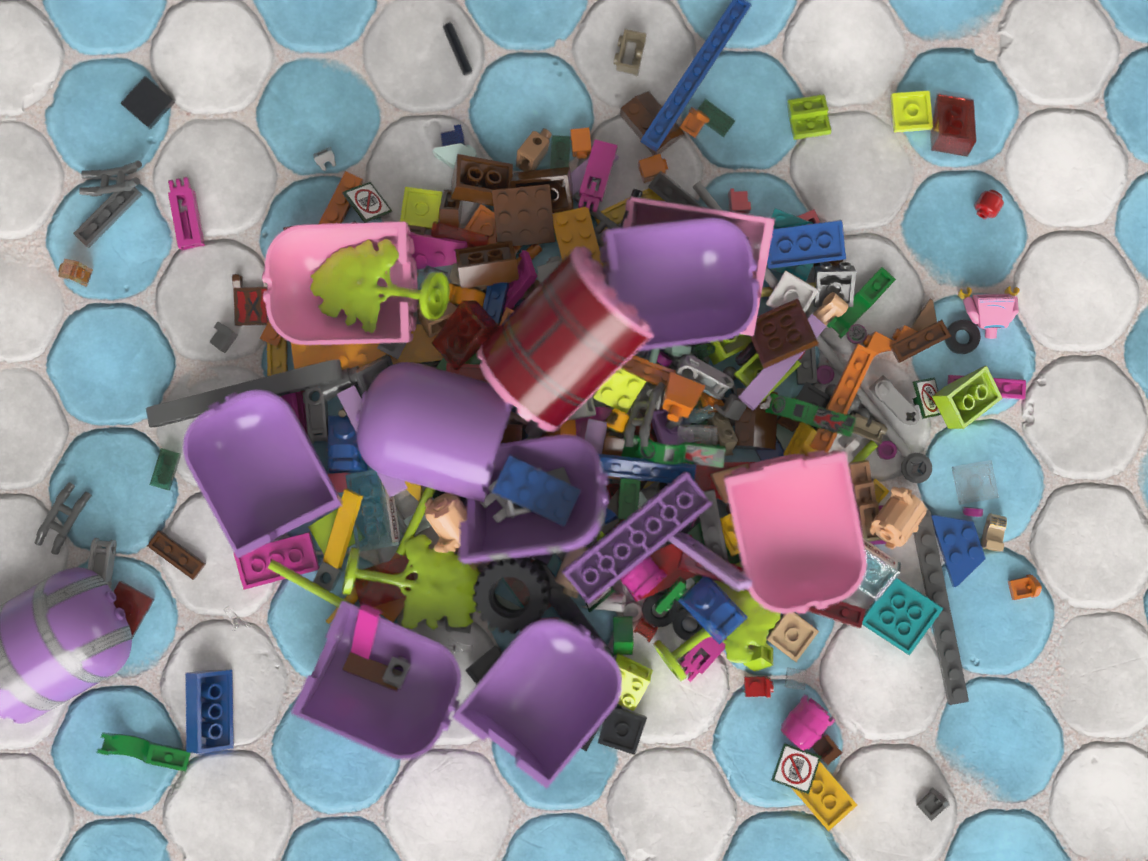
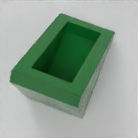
[613,616,634,655]

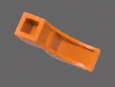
[863,325,918,358]

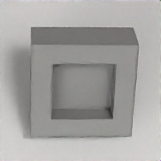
[313,147,336,171]

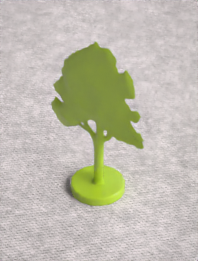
[310,239,450,334]
[342,534,481,630]
[653,561,781,682]

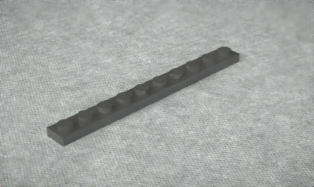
[913,510,969,705]

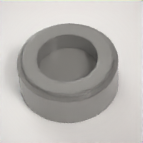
[623,602,642,622]

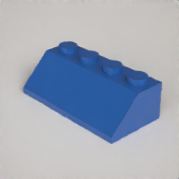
[185,670,234,754]

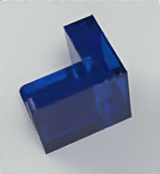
[441,124,466,147]

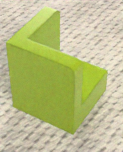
[743,644,773,671]

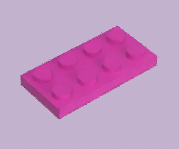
[234,532,320,590]

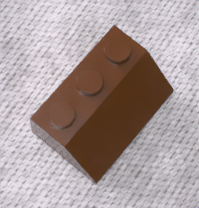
[620,91,685,155]
[451,154,513,206]
[511,167,573,213]
[455,241,519,289]
[735,388,778,450]

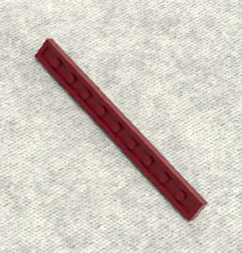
[678,551,866,628]

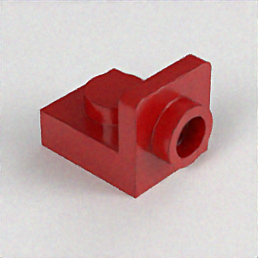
[744,676,774,698]

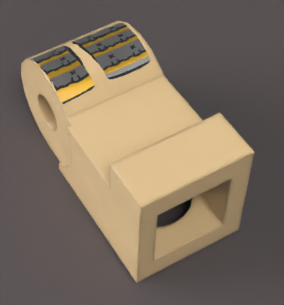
[981,513,1007,551]

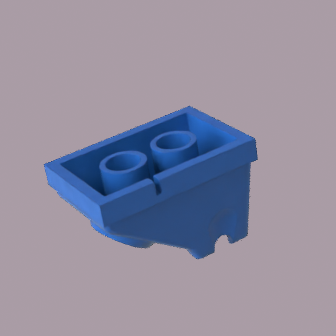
[327,415,368,473]
[678,577,748,644]

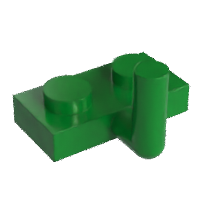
[654,576,687,615]

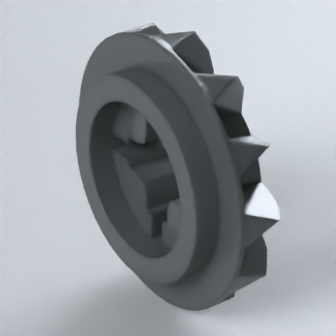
[901,453,932,483]

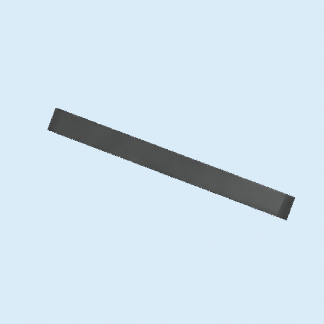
[146,359,344,428]

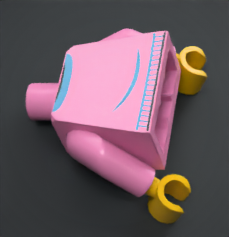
[958,286,1020,339]

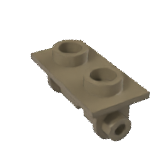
[850,413,888,444]

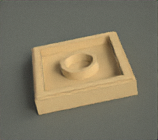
[767,612,819,662]

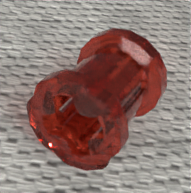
[633,618,658,642]

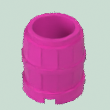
[620,556,667,601]
[780,694,836,751]

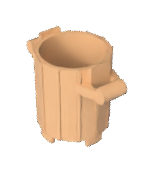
[869,487,927,549]
[425,492,467,553]

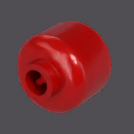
[975,190,1004,219]

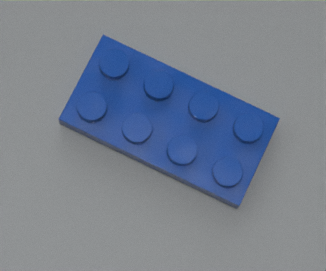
[767,220,846,269]
[492,456,581,527]

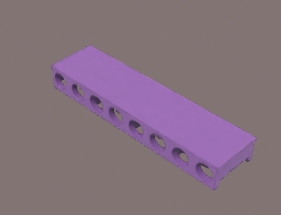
[562,471,712,604]

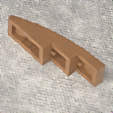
[848,460,882,542]

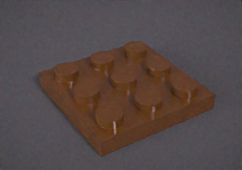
[492,184,555,246]
[750,298,819,369]

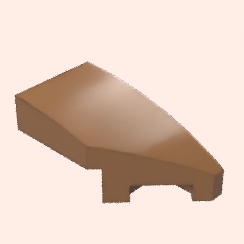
[911,298,937,331]

